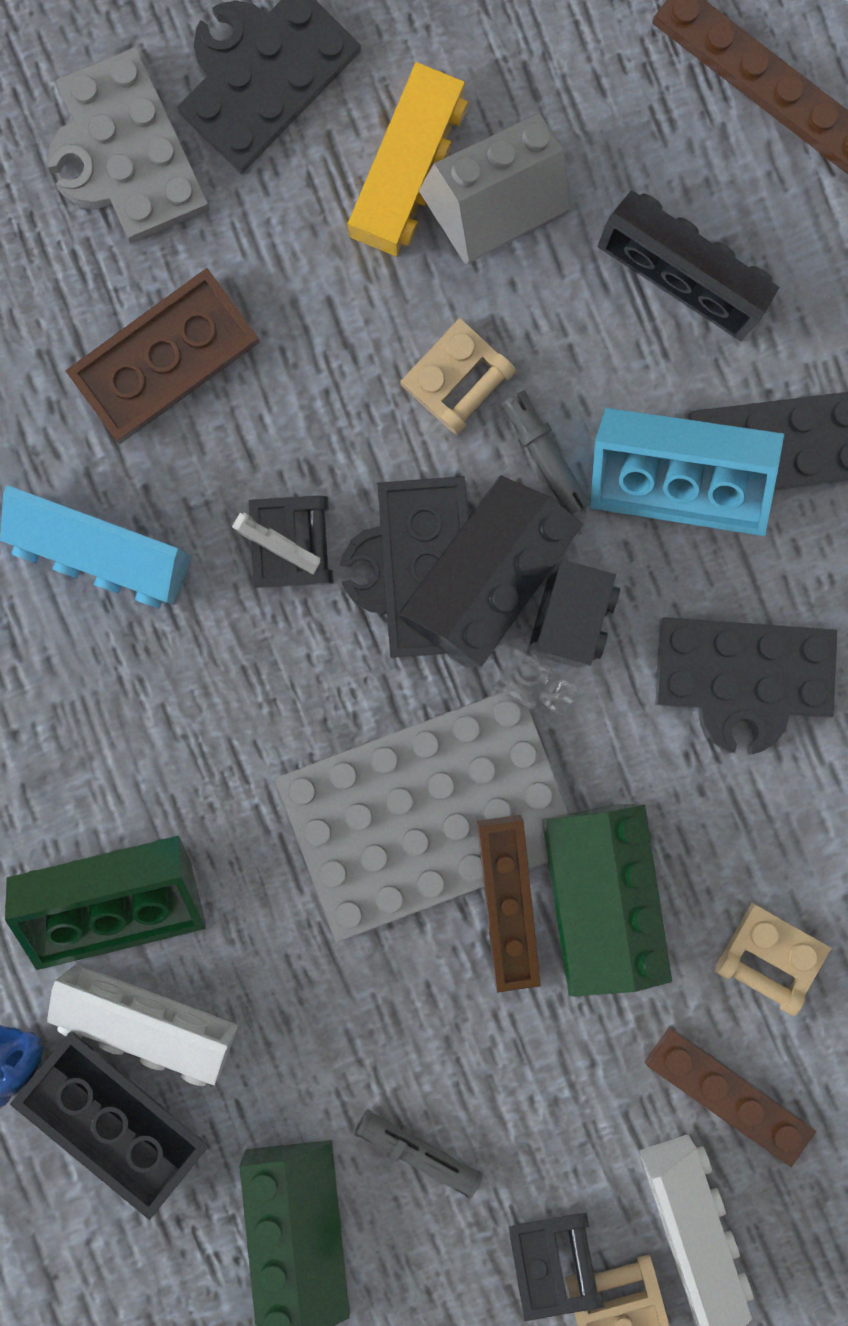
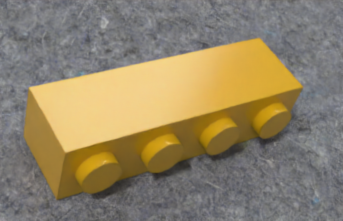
[347,62,469,257]

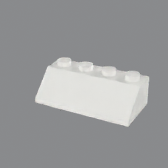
[47,963,239,1086]
[639,1134,754,1326]

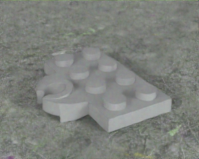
[47,47,209,244]

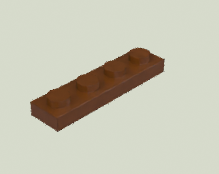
[477,815,541,993]
[644,1026,816,1167]

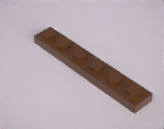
[652,0,848,174]

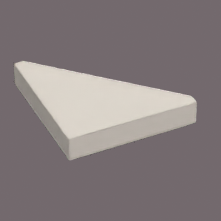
[232,512,321,575]

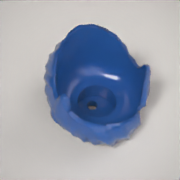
[0,1025,44,1108]

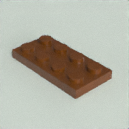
[65,268,260,444]

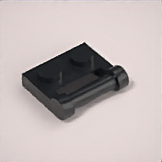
[249,496,334,589]
[508,1213,605,1321]

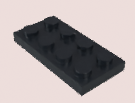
[688,392,848,490]

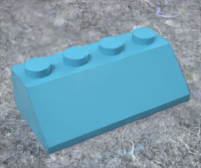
[590,408,784,536]
[0,485,192,609]

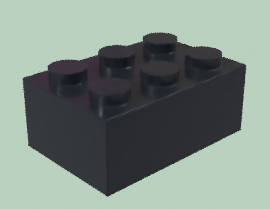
[526,559,620,667]

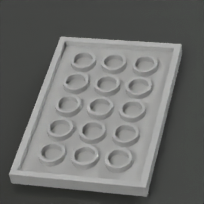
[274,685,568,942]

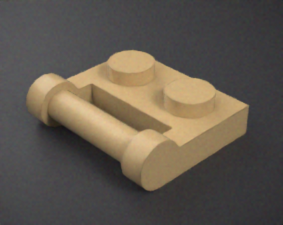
[400,318,517,435]
[715,902,832,1016]
[565,1254,670,1326]

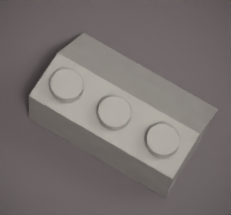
[418,113,570,265]

